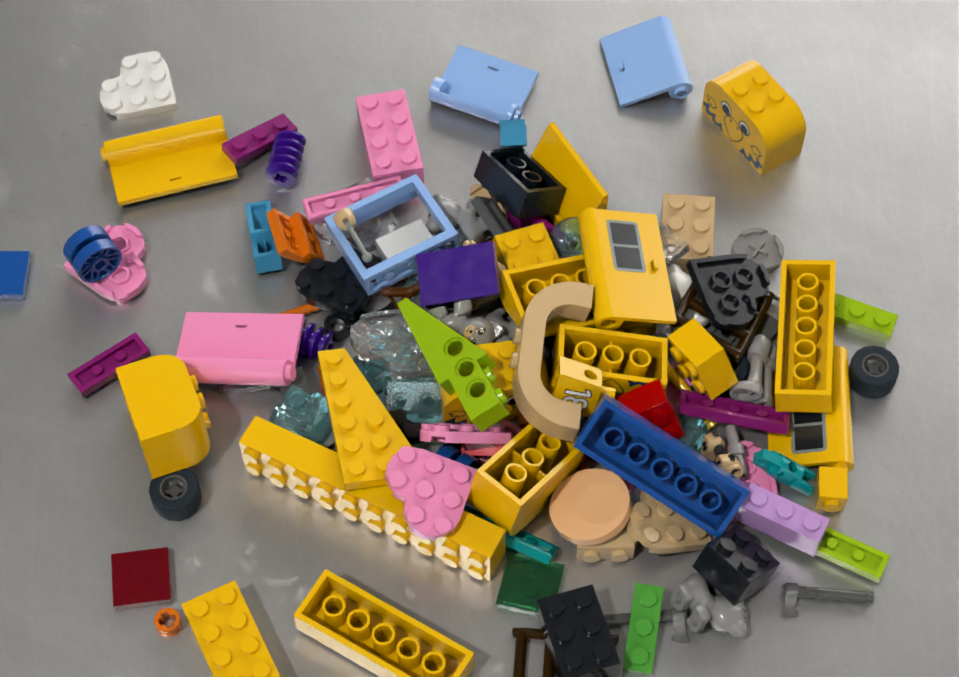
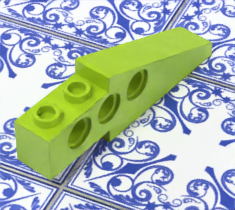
[397,298,510,432]

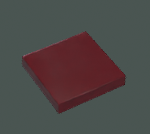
[111,547,172,610]

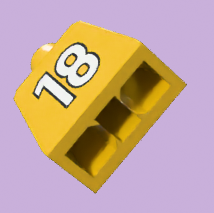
[548,356,615,417]

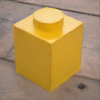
[815,466,848,512]

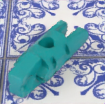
[753,449,817,496]

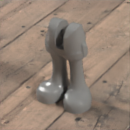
[729,334,777,407]

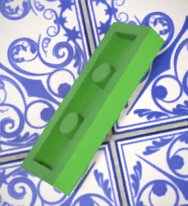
[622,583,664,675]

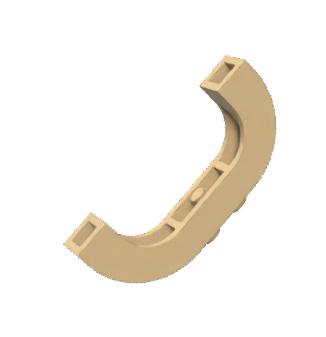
[509,282,594,442]

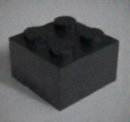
[692,525,780,606]

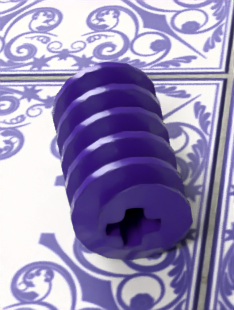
[265,130,306,188]
[298,319,335,361]

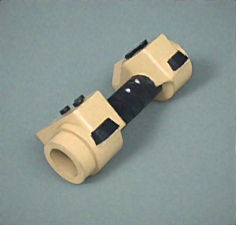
[700,431,743,479]

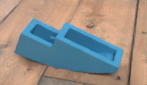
[498,119,527,148]
[245,200,283,274]

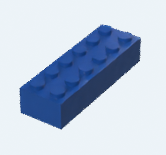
[573,393,750,538]

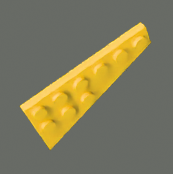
[318,348,412,490]

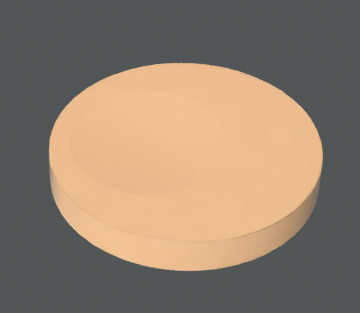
[549,468,632,546]

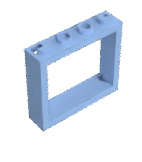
[324,174,461,296]

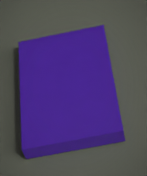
[416,241,501,308]

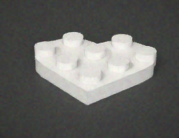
[100,51,178,120]

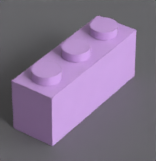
[736,483,830,557]

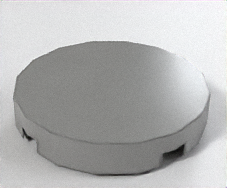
[732,228,784,274]

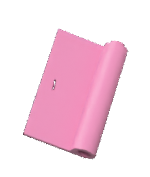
[175,312,305,386]

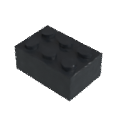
[474,147,567,219]
[536,584,621,677]

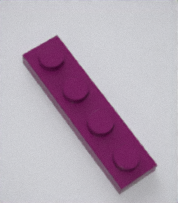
[678,389,790,435]

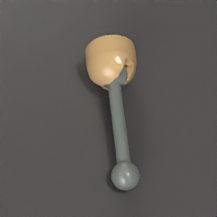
[333,208,372,263]

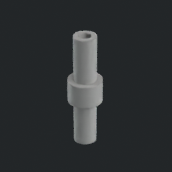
[725,425,748,479]

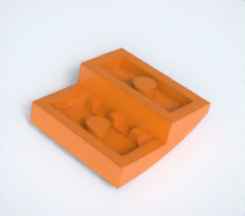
[266,208,325,263]

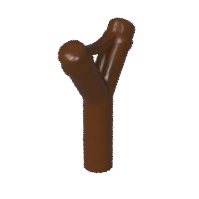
[381,281,420,312]

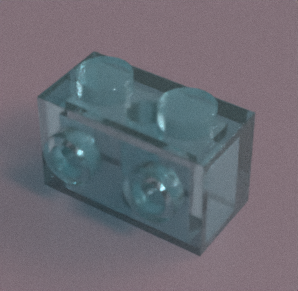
[384,376,442,419]

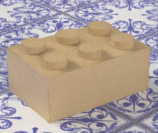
[660,193,715,275]

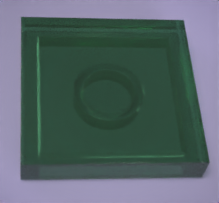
[496,552,565,617]

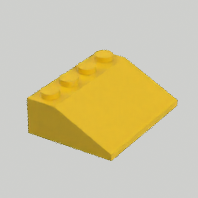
[531,122,608,252]
[499,254,595,337]

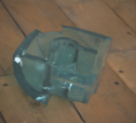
[269,384,332,445]

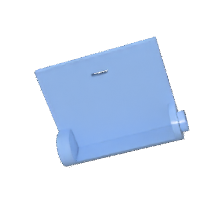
[600,16,693,108]
[428,45,539,125]

